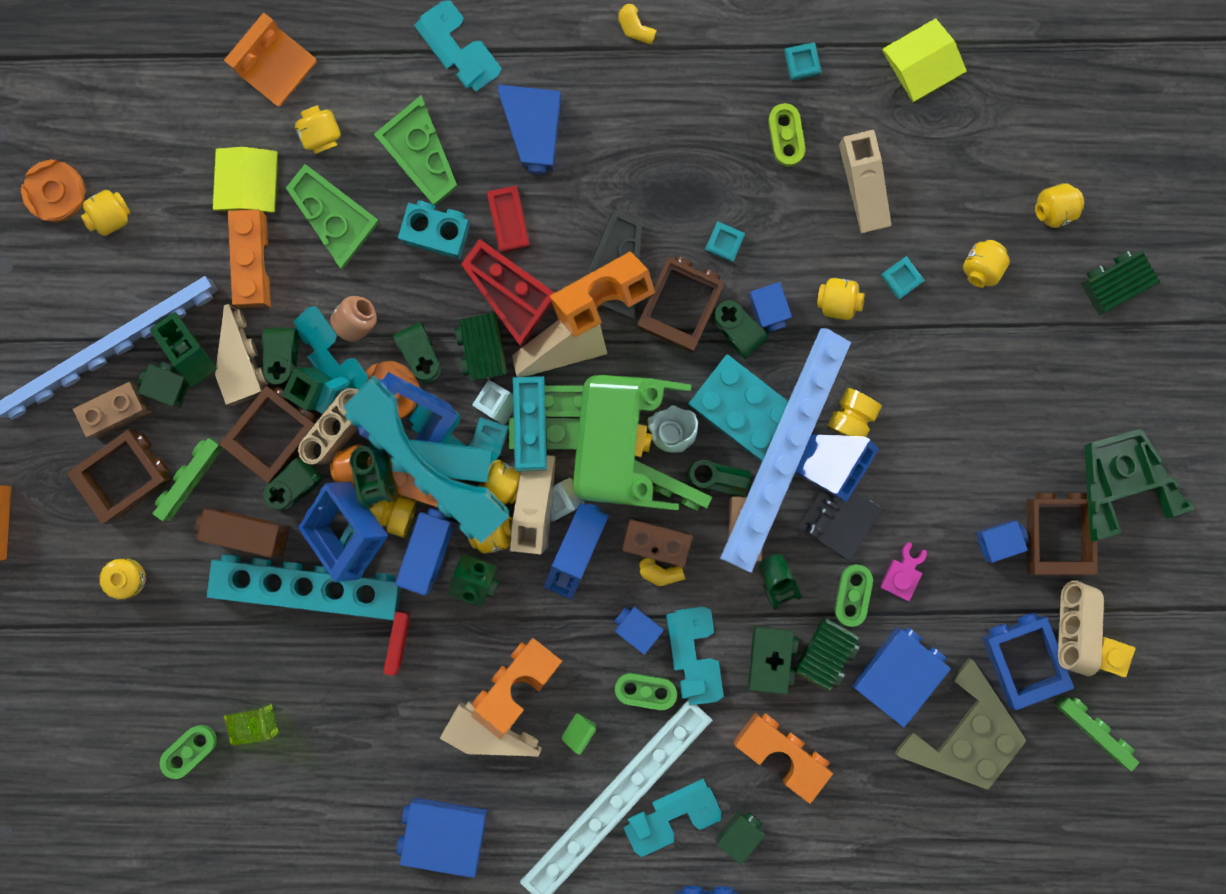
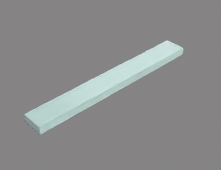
[520,700,712,894]

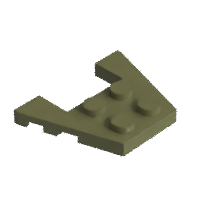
[894,658,1026,790]

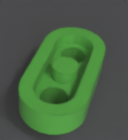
[834,564,873,627]
[615,673,677,710]
[160,725,217,779]

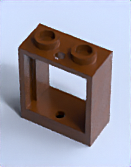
[637,256,725,353]
[219,386,317,483]
[66,430,171,524]
[1027,493,1098,575]
[195,509,290,557]
[622,519,692,567]

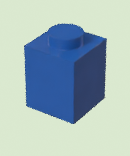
[748,282,792,333]
[975,521,1029,563]
[614,605,664,655]

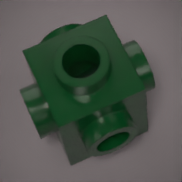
[447,554,499,608]

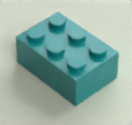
[687,354,788,462]

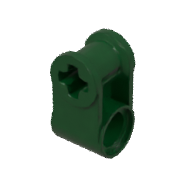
[712,300,769,359]
[393,321,442,383]
[262,328,299,388]
[349,446,398,510]
[263,456,324,511]
[758,554,802,610]

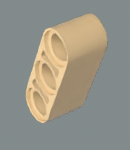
[298,388,359,465]
[1058,580,1104,676]

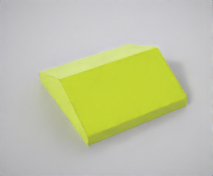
[882,19,967,102]
[213,147,278,213]

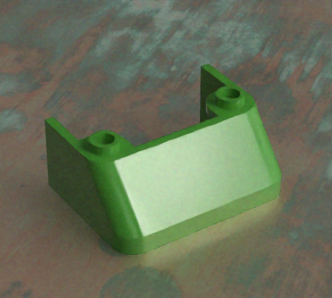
[573,375,691,510]

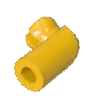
[618,4,657,45]
[639,557,685,586]

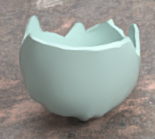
[647,405,698,453]

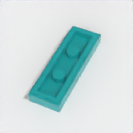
[513,376,547,472]
[392,439,491,482]

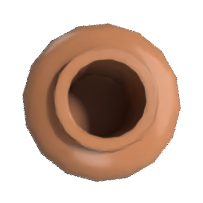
[330,296,377,342]

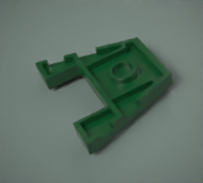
[1084,429,1195,542]

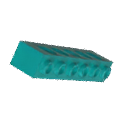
[207,554,401,620]

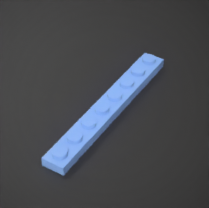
[0,276,218,420]
[720,328,851,572]

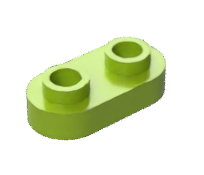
[768,103,805,167]

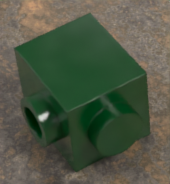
[138,362,190,408]
[282,367,333,411]
[715,810,765,865]

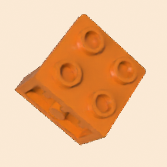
[224,12,317,107]

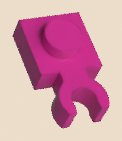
[880,542,927,601]

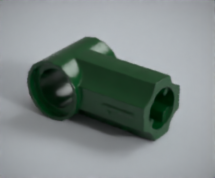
[687,460,751,497]

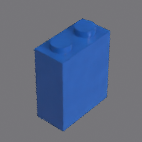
[851,627,951,728]
[396,797,487,878]

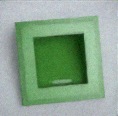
[562,713,597,755]

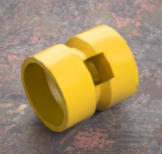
[826,388,882,437]
[369,495,417,538]

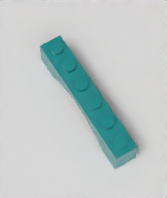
[343,376,509,543]

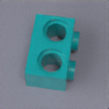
[398,201,471,260]

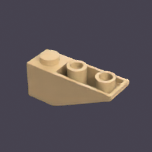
[839,129,892,234]
[215,304,269,406]
[512,320,607,377]
[510,455,556,554]
[440,701,542,756]

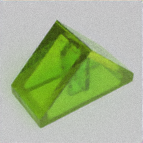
[224,703,279,746]

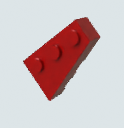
[461,239,555,348]

